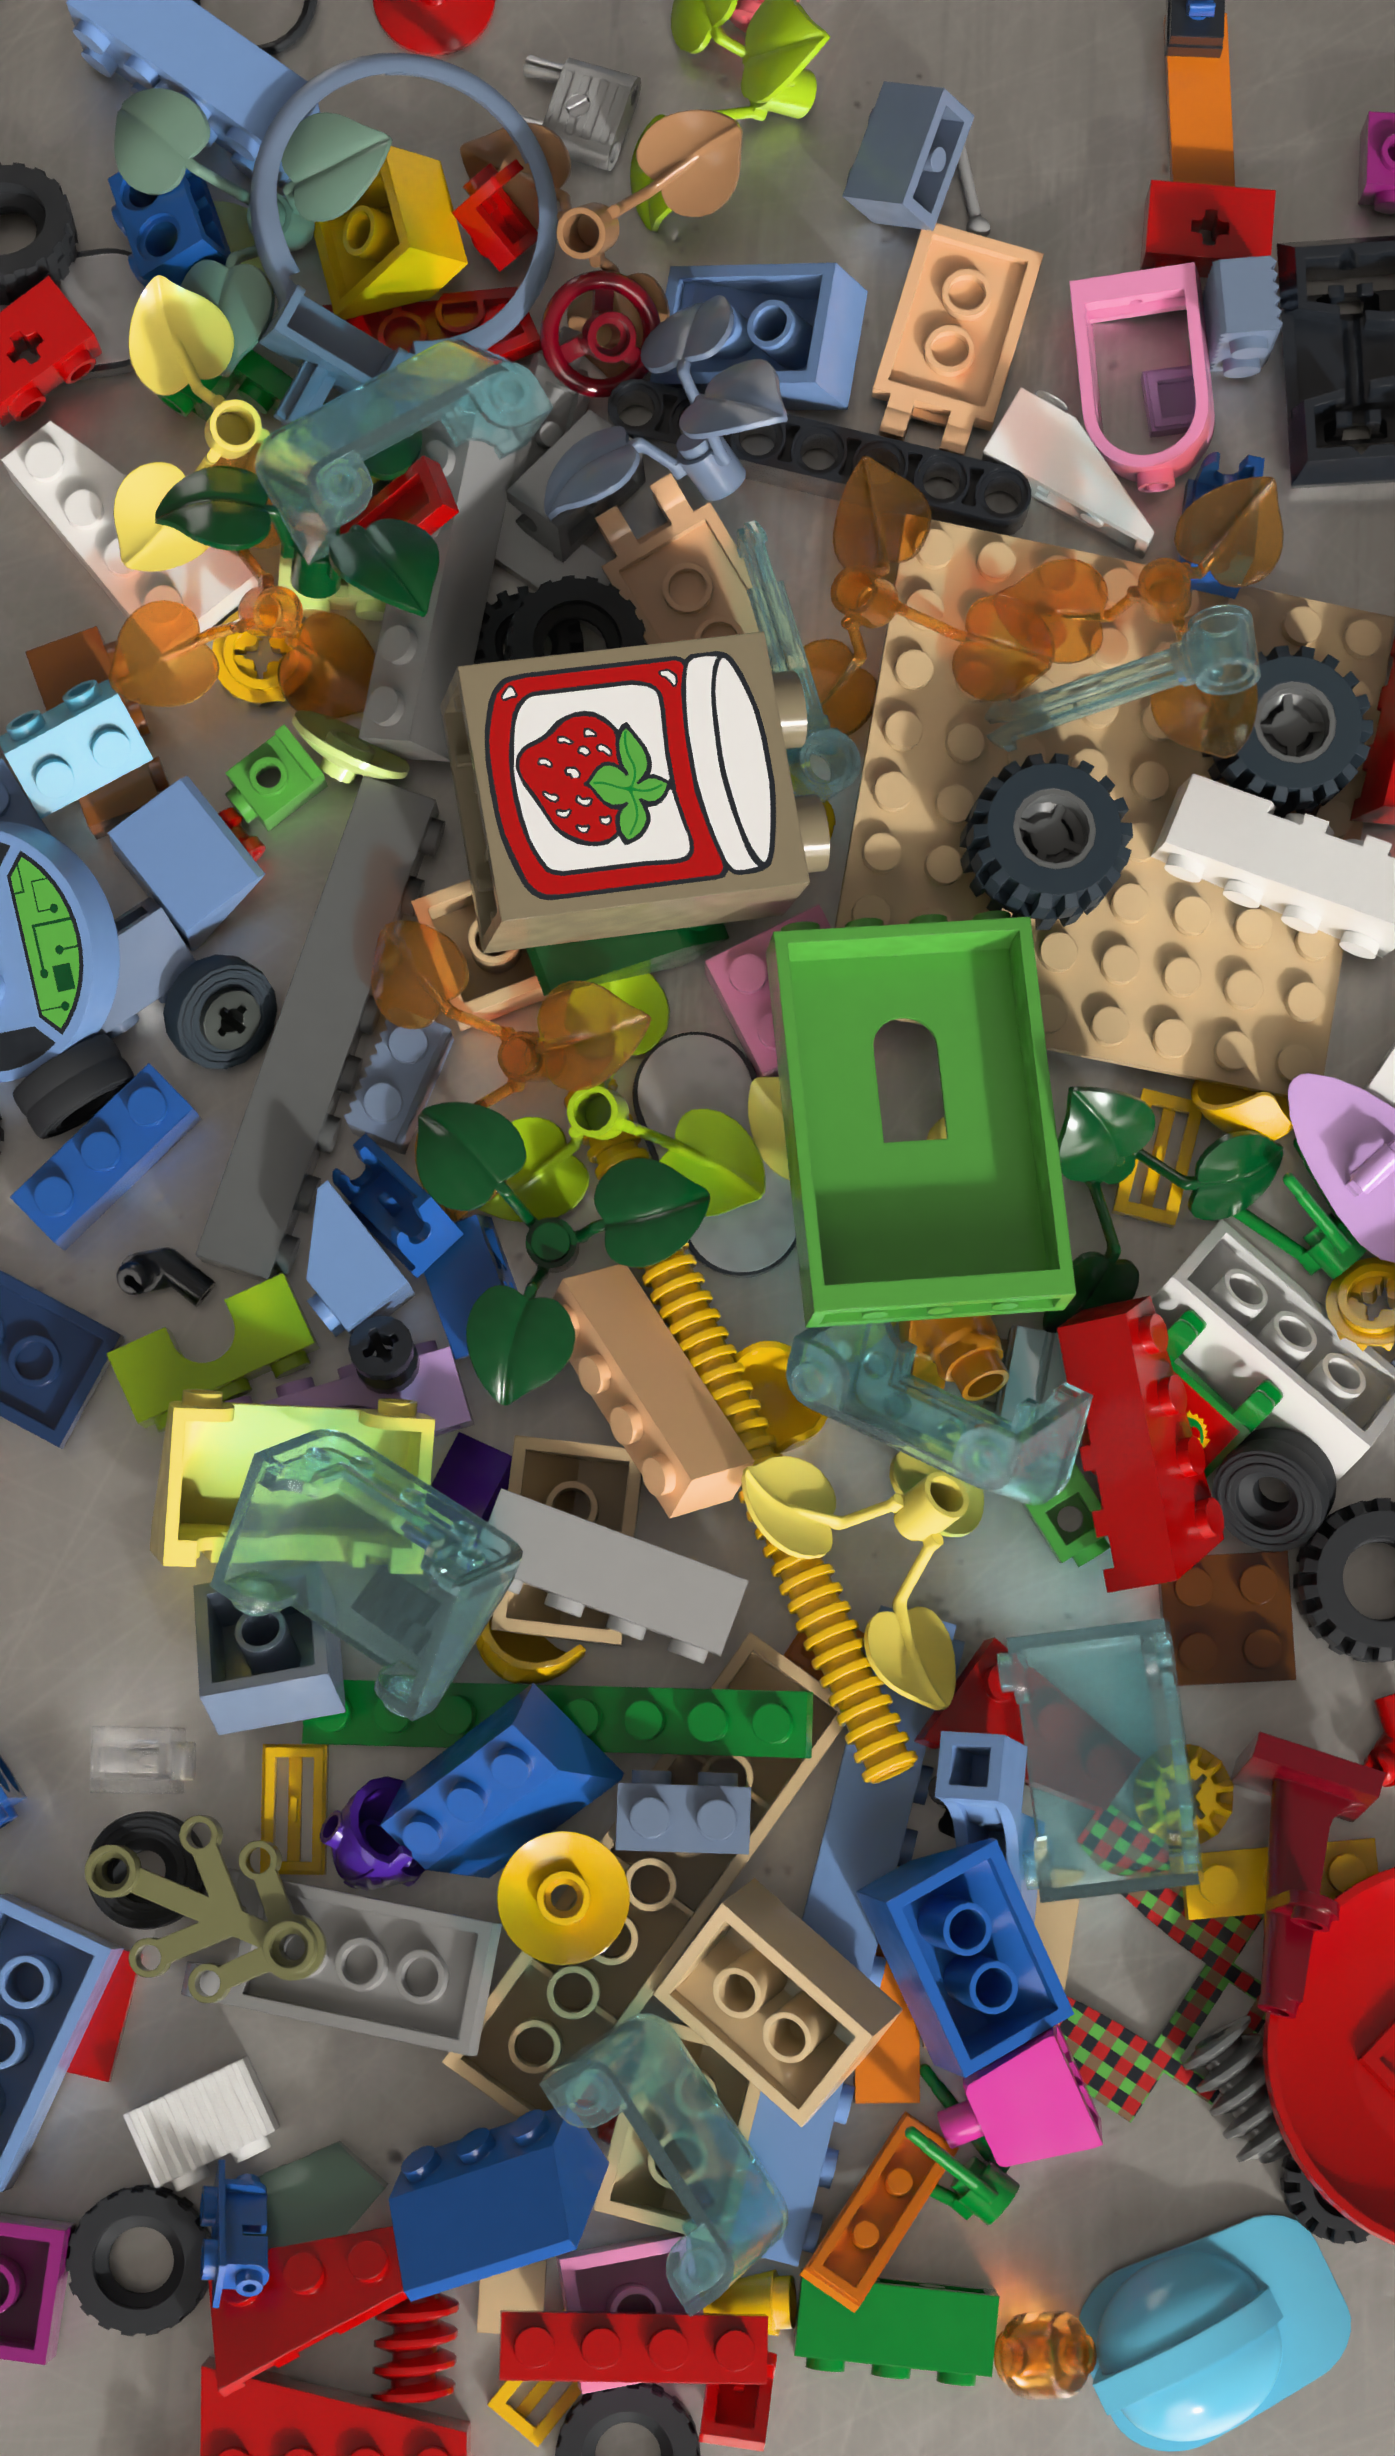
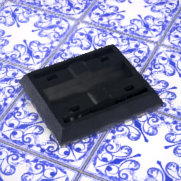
[1276,235,1395,489]

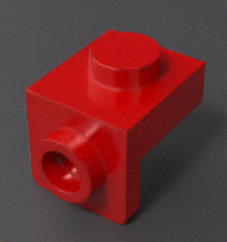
[452,159,538,272]
[698,2352,777,2452]

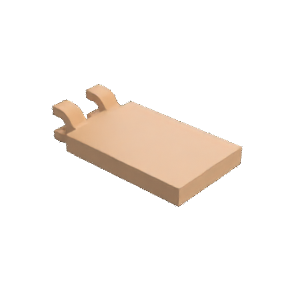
[871,223,1044,456]
[595,473,807,673]

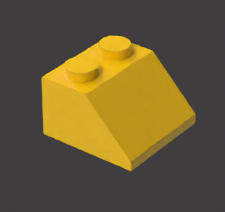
[314,146,468,320]

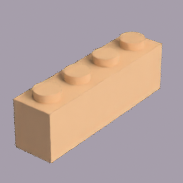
[552,1264,755,1519]

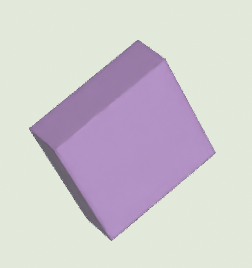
[1141,365,1196,438]

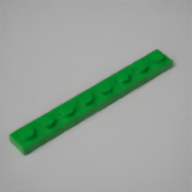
[302,1680,813,1758]

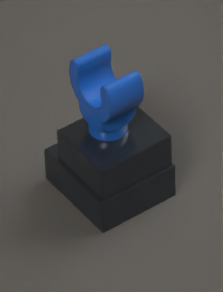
[1164,0,1225,58]

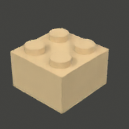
[411,879,563,1032]

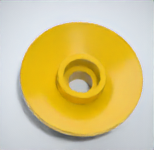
[497,1831,630,1965]

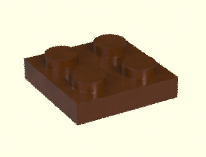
[1159,1551,1296,1687]

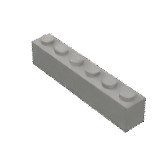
[359,371,528,762]

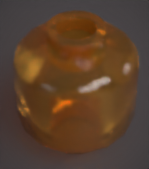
[994,2311,1097,2400]

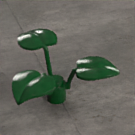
[155,400,440,617]
[1043,1086,1284,1333]
[416,1102,711,1406]

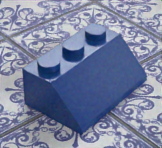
[380,1683,624,1879]
[856,1838,1074,2078]
[388,2103,609,2302]

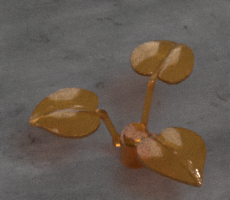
[108,443,376,719]
[797,456,1055,744]
[994,476,1284,758]
[371,920,651,1221]

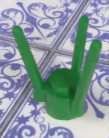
[1233,1138,1367,1280]
[905,2064,1020,2226]

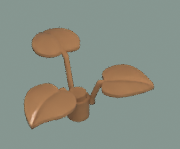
[460,109,742,378]

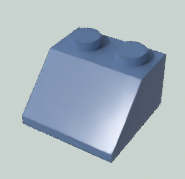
[306,1180,416,1337]

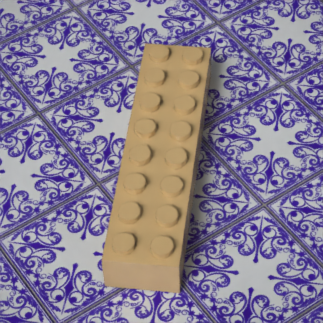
[442,1632,844,2118]

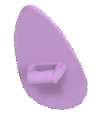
[1288,1073,1395,1263]

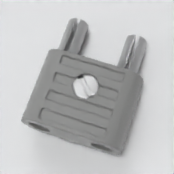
[521,55,641,171]

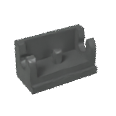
[506,409,646,563]

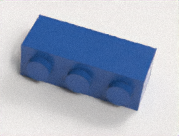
[10,1063,202,1251]

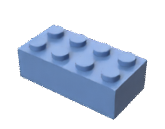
[66,0,320,189]
[0,1893,124,2193]

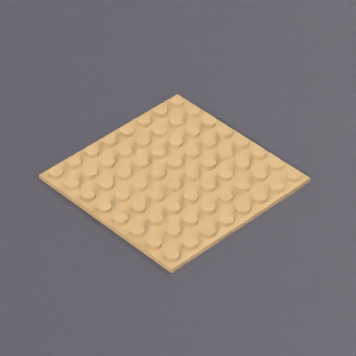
[834,515,1395,1098]

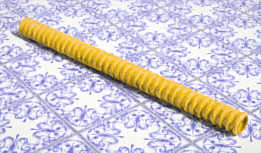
[563,1078,918,1784]

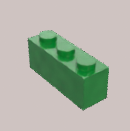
[793,2269,1000,2386]

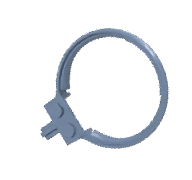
[250,53,558,435]

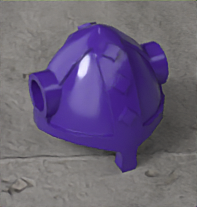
[320,1776,426,1891]

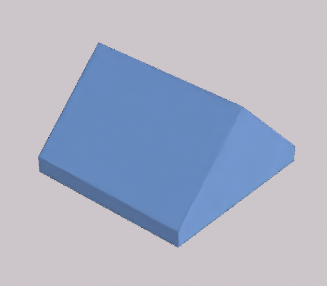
[108,776,265,951]

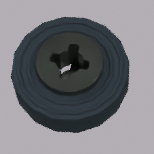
[163,954,277,1069]

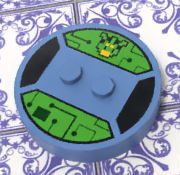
[0,822,120,1083]

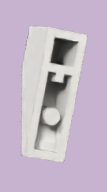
[982,387,1155,559]

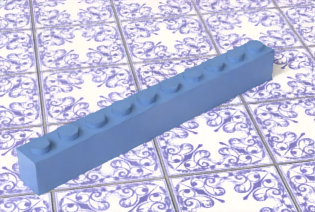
[721,1605,965,2267]

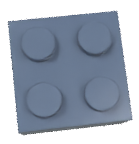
[193,1562,346,1735]

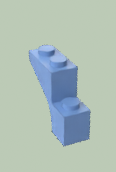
[935,1731,1044,1923]

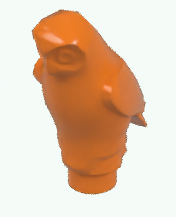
[899,1315,1009,1401]

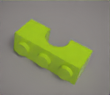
[106,1273,320,1432]

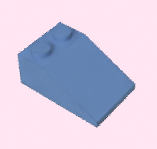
[650,262,868,410]

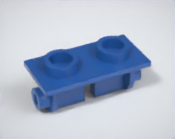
[200,2159,269,2308]

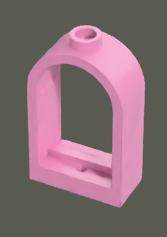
[1069,262,1215,493]

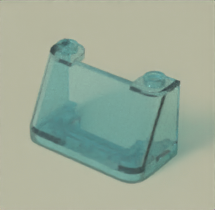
[255,339,554,565]
[786,1322,1093,1506]
[210,1429,523,1721]
[997,1618,1204,1903]
[539,2013,788,2317]

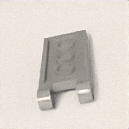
[181,1868,502,2056]

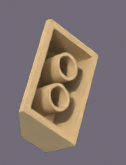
[491,1435,642,1647]
[653,1878,903,2128]
[594,2015,761,2244]

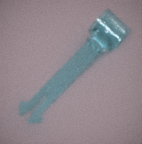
[737,520,861,803]
[984,604,1261,752]

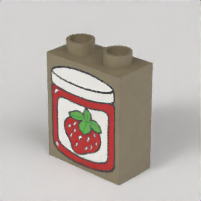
[440,631,830,954]

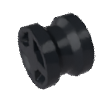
[348,1316,420,1394]

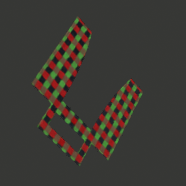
[1059,1805,1266,2123]

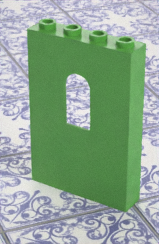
[766,910,1076,1328]

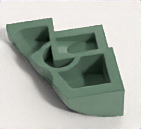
[243,2141,388,2249]

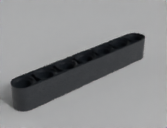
[608,379,1031,536]

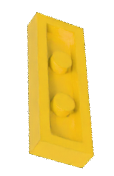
[1179,1838,1379,1920]

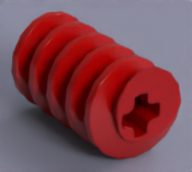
[371,2292,459,2403]

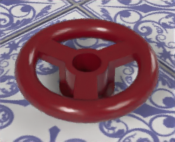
[540,270,661,398]

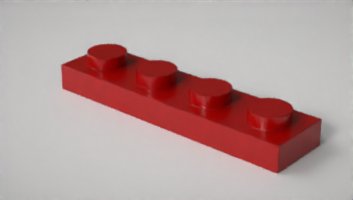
[498,2310,768,2385]

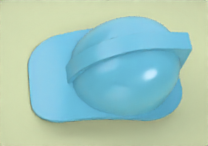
[1077,2215,1351,2452]

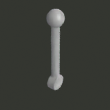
[957,145,990,237]

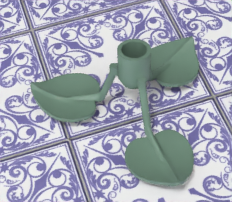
[114,88,392,377]

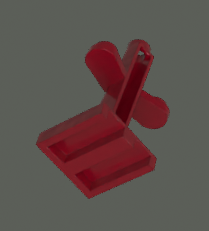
[1231,1732,1386,2019]

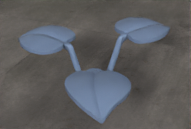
[544,295,788,521]

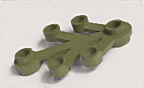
[85,1815,326,2003]

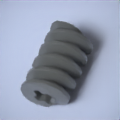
[1183,2016,1290,2164]

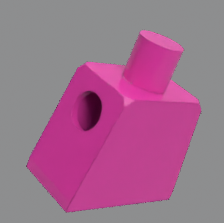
[937,2024,1103,2167]

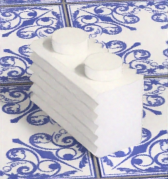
[123,2056,280,2192]

